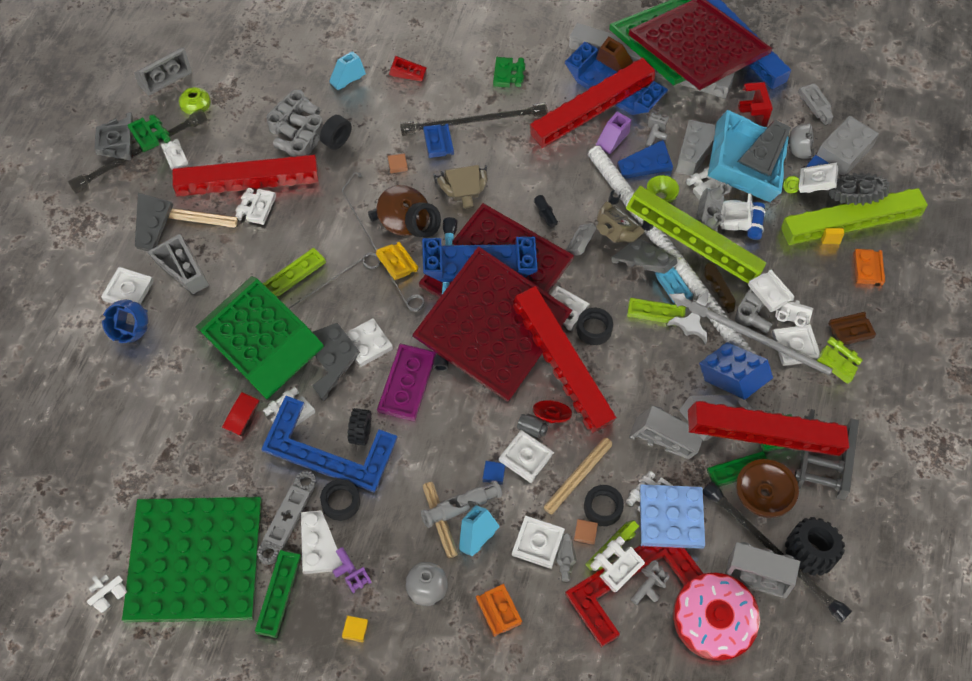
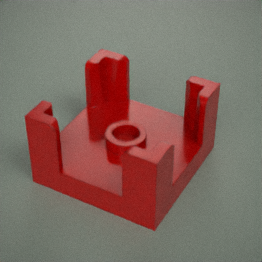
[738,82,773,127]

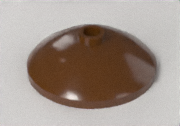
[376,185,430,236]
[736,459,799,518]

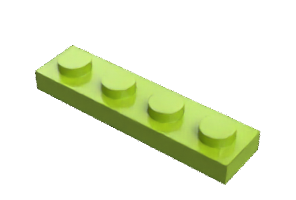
[263,248,326,297]

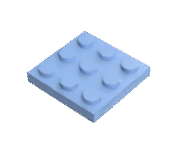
[640,484,705,549]

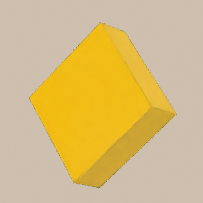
[821,228,845,244]
[342,616,369,643]

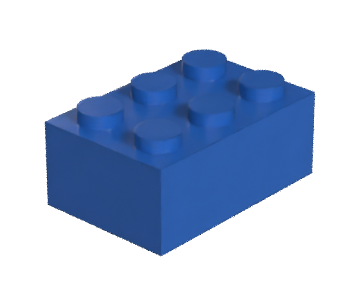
[699,342,773,400]

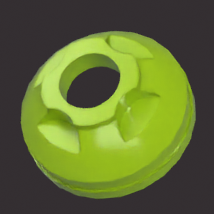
[179,87,211,115]
[646,175,679,203]

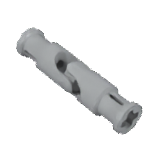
[421,480,502,528]

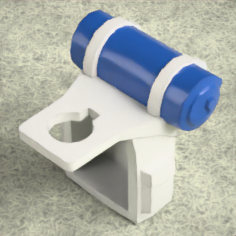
[720,194,766,240]

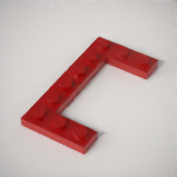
[565,545,704,648]

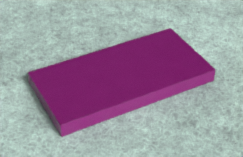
[377,343,436,422]

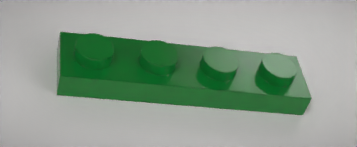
[255,550,301,638]

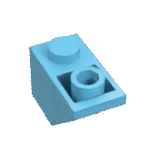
[329,51,366,90]
[459,505,500,556]

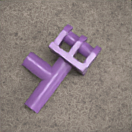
[332,547,372,594]

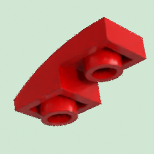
[222,392,260,436]

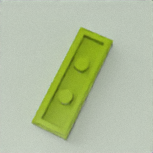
[627,298,686,323]

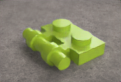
[816,336,863,384]

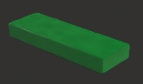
[707,451,767,487]

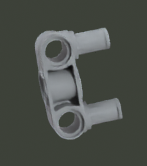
[266,89,321,139]
[273,112,323,157]
[696,182,731,232]
[735,289,773,334]

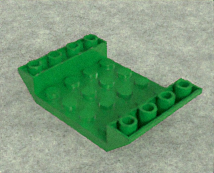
[195,276,324,400]

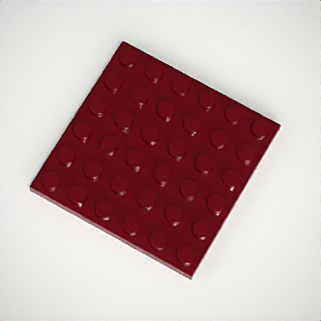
[629,0,772,90]
[419,203,574,298]
[412,246,573,402]

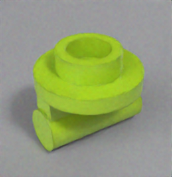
[782,176,800,194]

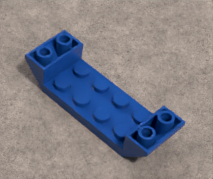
[565,42,668,115]
[422,237,538,282]

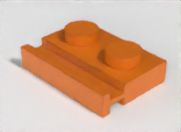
[853,249,885,285]
[476,584,522,637]

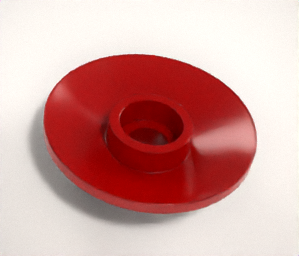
[533,400,572,423]

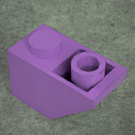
[596,112,631,155]

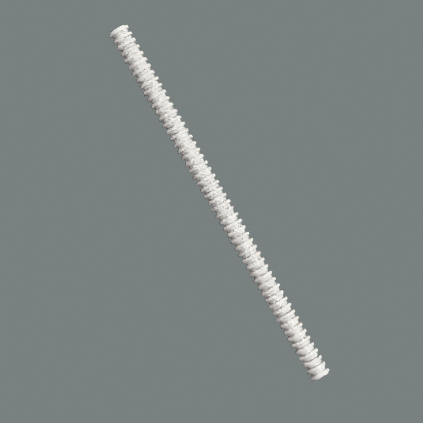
[588,146,756,354]

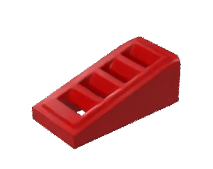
[389,56,427,82]

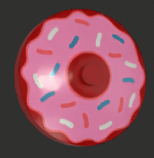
[673,572,760,661]

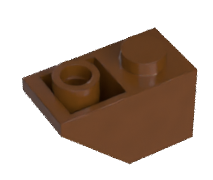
[596,36,633,72]

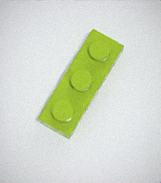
[585,520,639,571]

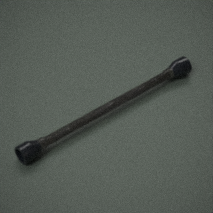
[703,481,852,623]

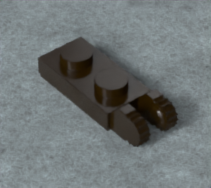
[704,263,736,313]

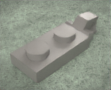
[798,83,833,125]

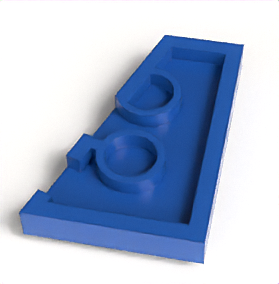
[617,140,673,179]

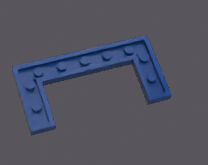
[261,396,398,493]

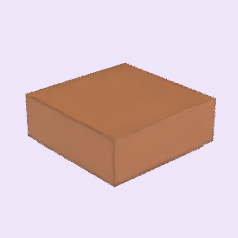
[388,154,408,174]
[574,519,598,545]

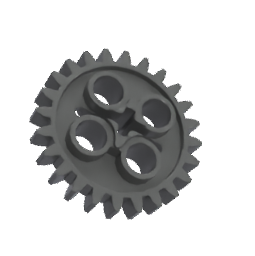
[829,172,889,205]

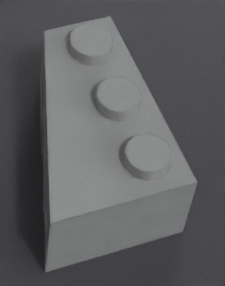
[676,119,716,176]
[147,234,209,294]
[679,395,754,441]
[629,405,702,459]

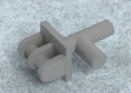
[645,112,669,147]
[630,560,670,605]

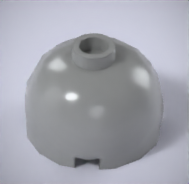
[787,123,814,159]
[406,562,448,606]

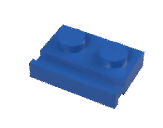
[423,123,454,158]

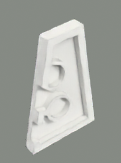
[301,510,343,574]

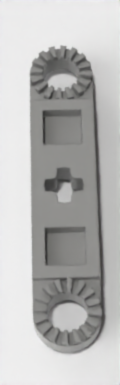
[257,470,317,565]

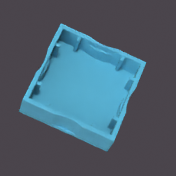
[708,110,789,203]

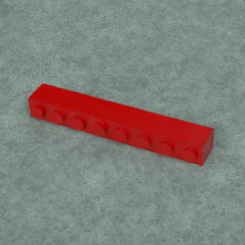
[530,58,655,148]
[172,155,319,196]
[513,286,617,434]
[688,401,849,456]

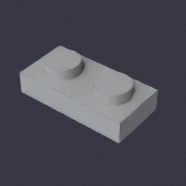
[566,223,596,256]

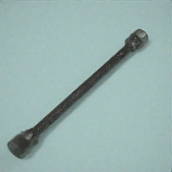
[400,102,548,136]
[68,109,207,194]

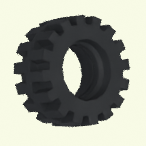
[347,408,372,446]

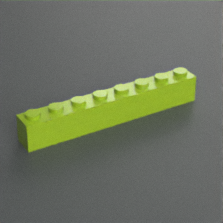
[625,186,767,284]
[781,188,928,245]

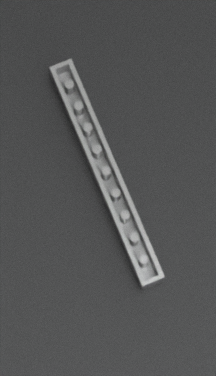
[569,23,735,99]

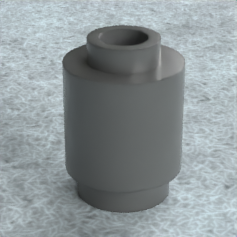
[517,414,548,438]

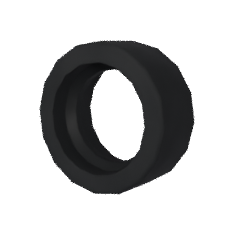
[320,115,352,150]
[405,202,441,238]
[576,307,613,345]
[320,479,360,521]
[584,485,624,526]

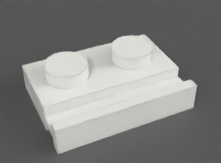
[748,270,795,312]

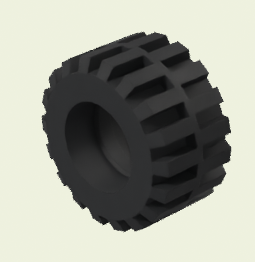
[785,517,845,576]

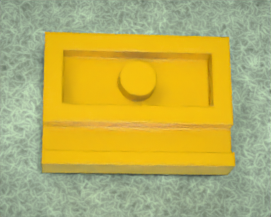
[376,242,418,280]

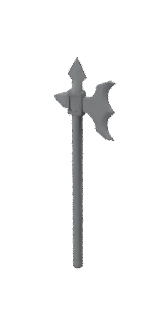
[667,291,833,375]

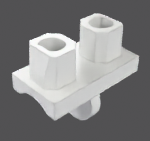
[161,138,188,170]
[775,300,814,327]
[87,575,127,613]

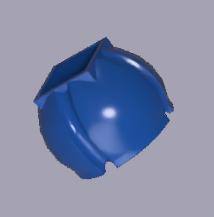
[102,299,149,343]

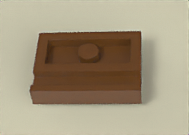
[828,312,876,345]

